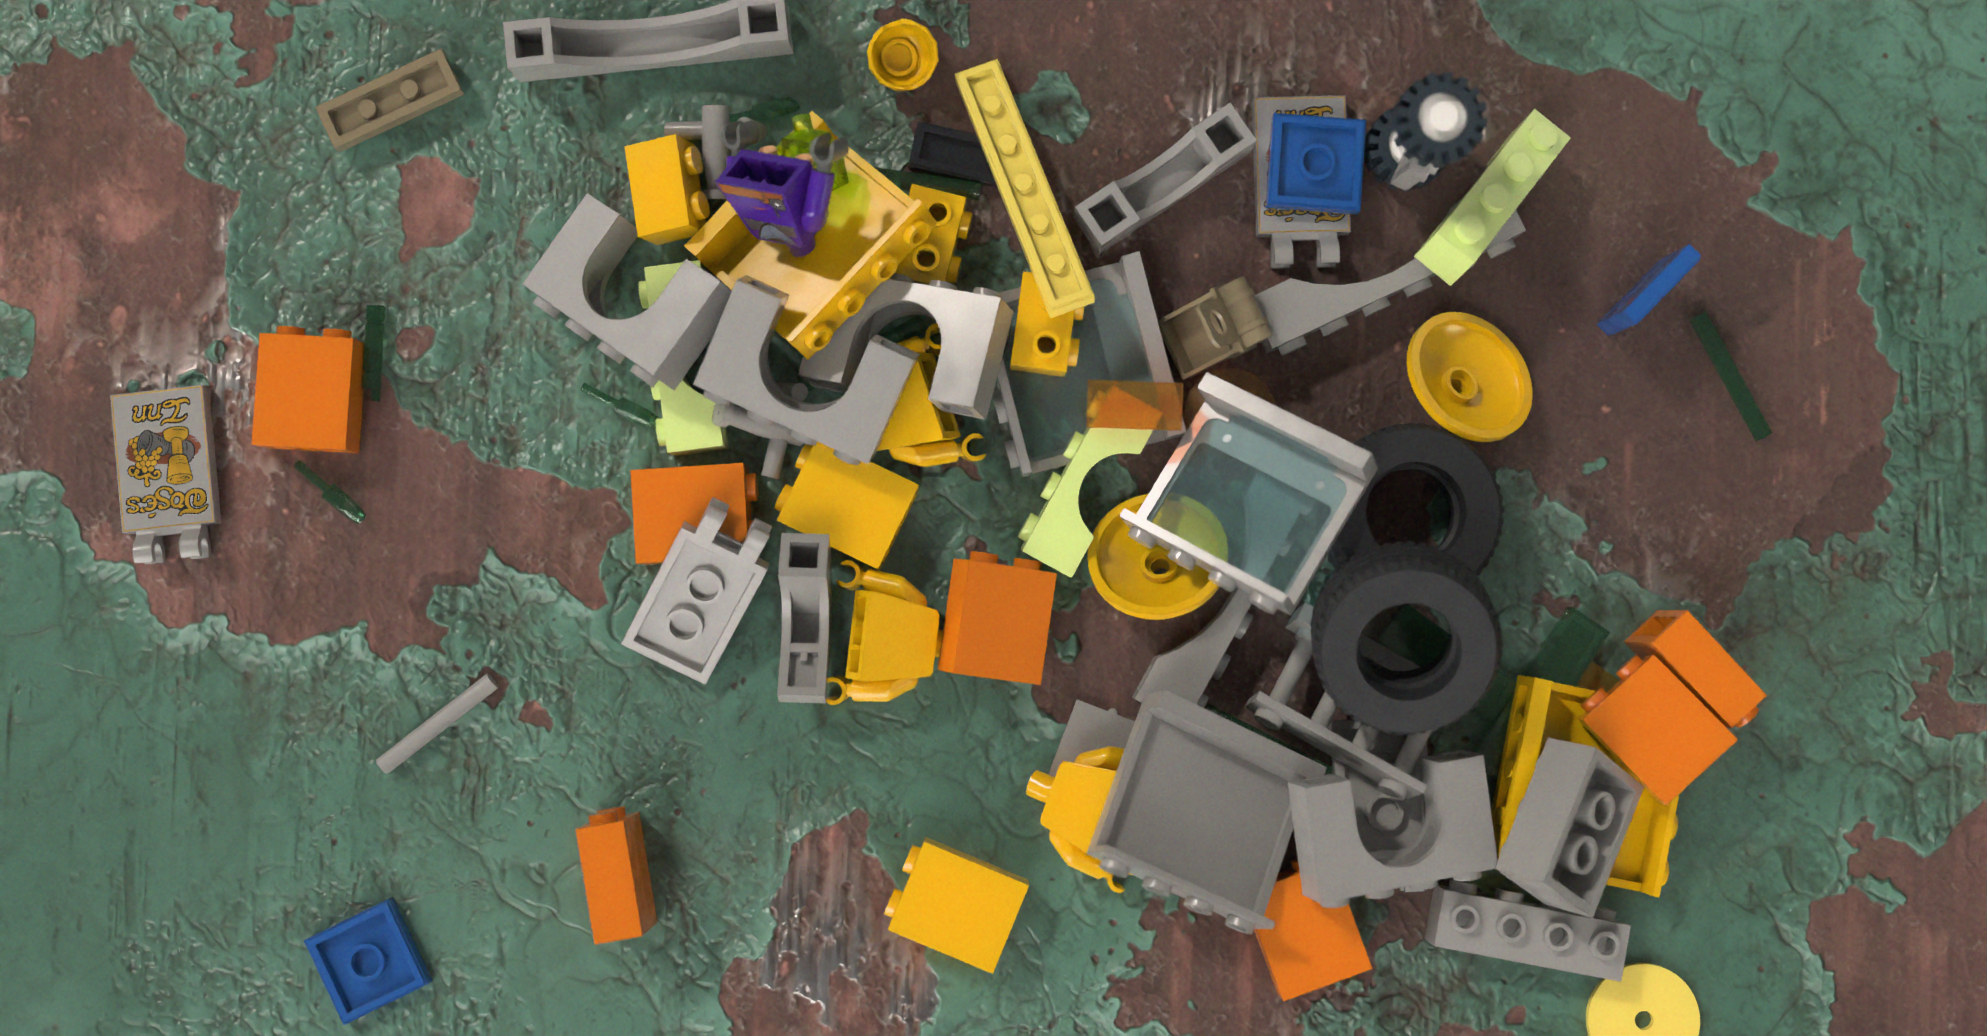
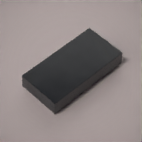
[908,121,998,188]

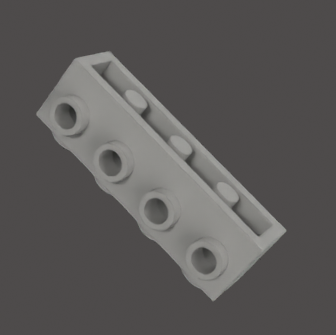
[1425,879,1631,982]

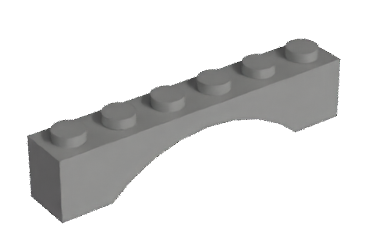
[503,0,793,82]
[1254,199,1526,356]
[1132,470,1317,708]

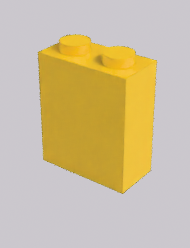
[774,441,921,570]
[884,837,1029,974]

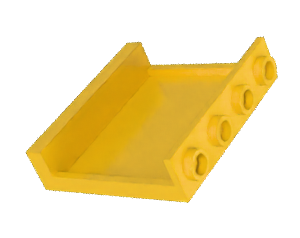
[684,111,937,360]
[1491,675,1684,898]

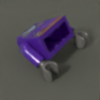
[715,120,849,257]

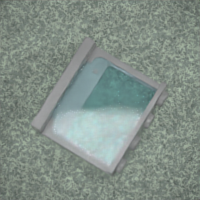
[993,252,1186,477]
[1120,372,1378,616]

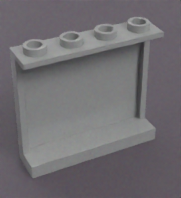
[1087,689,1327,934]

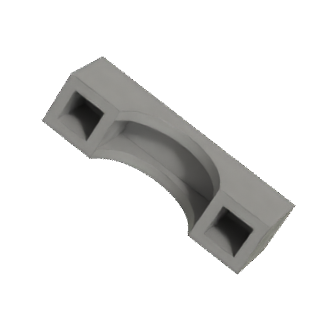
[1073,102,1257,255]

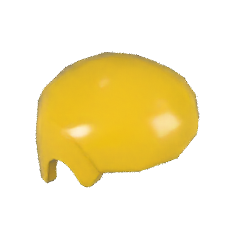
[867,19,939,92]

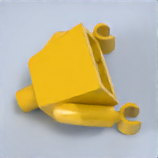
[877,323,986,467]
[826,560,943,705]
[1026,746,1134,893]

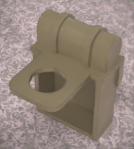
[1157,276,1273,380]

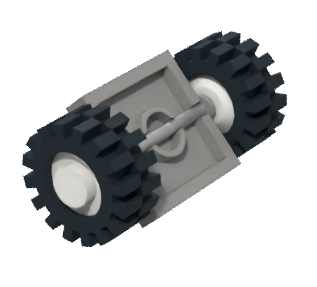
[1364,72,1488,192]

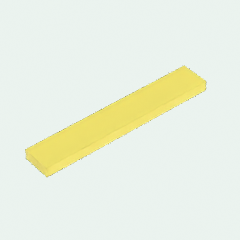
[955,59,1095,318]

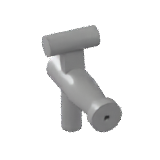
[664,105,767,201]
[712,381,808,479]

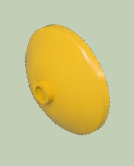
[1407,312,1533,442]
[1087,493,1229,620]

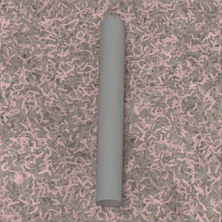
[376,673,499,774]

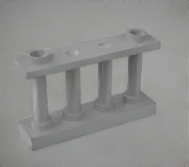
[1245,602,1432,800]

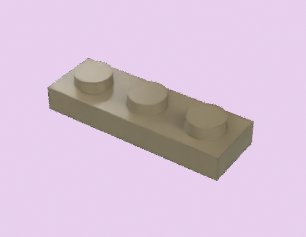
[315,49,465,152]

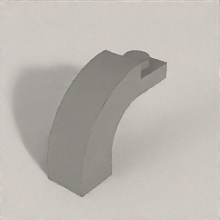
[777,533,832,703]

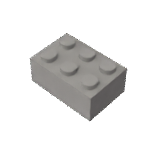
[1495,737,1644,918]

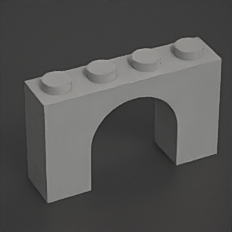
[522,193,732,390]
[798,273,1014,420]
[693,275,919,465]
[1287,750,1498,908]

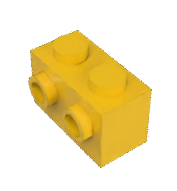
[624,134,710,245]
[895,184,973,285]
[1010,271,1084,377]

